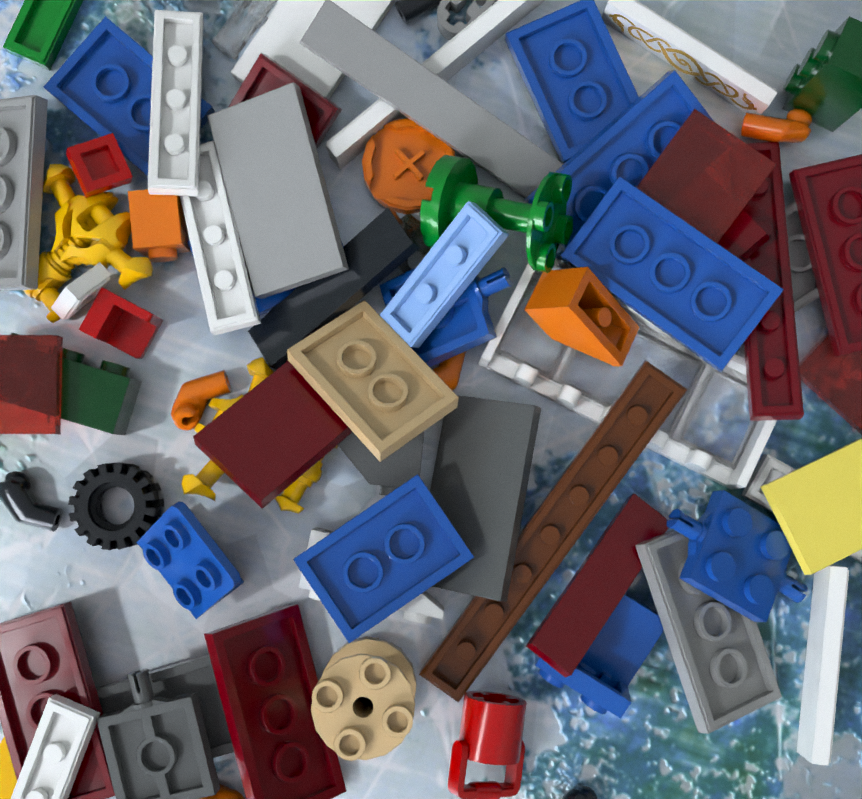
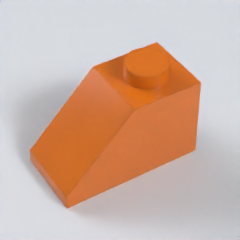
[524,267,640,366]

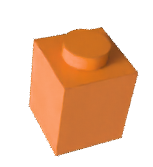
[128,189,191,262]

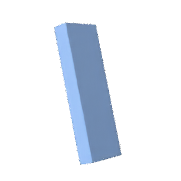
[380,201,510,348]

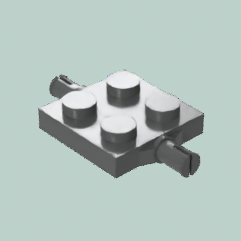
[97,669,220,799]

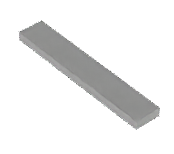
[299,0,563,198]

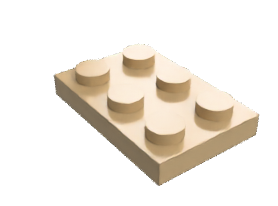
[287,300,459,462]

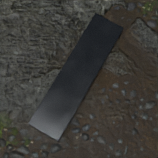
[248,208,420,369]

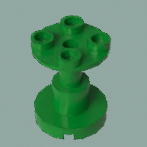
[420,155,573,273]

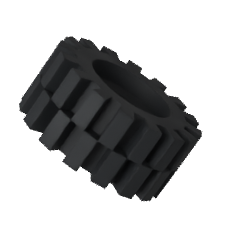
[68,463,164,550]

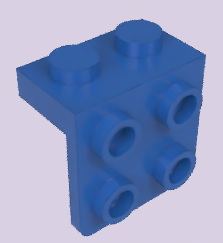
[137,501,244,619]
[535,593,664,718]

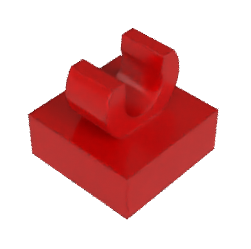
[66,133,133,198]

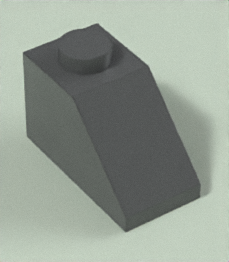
[338,431,424,495]

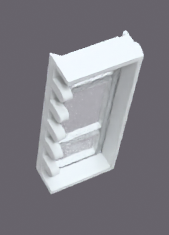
[478,258,777,489]

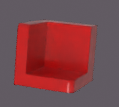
[79,287,163,359]

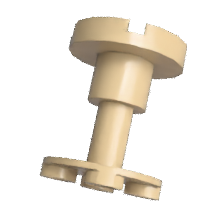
[311,636,417,761]

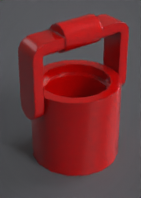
[448,691,527,799]

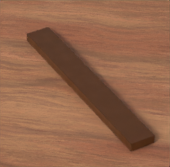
[419,360,688,702]

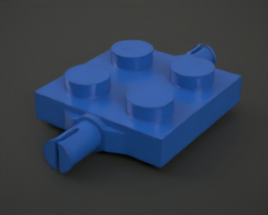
[379,267,513,367]
[667,490,808,622]

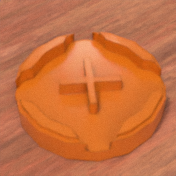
[362,118,455,214]

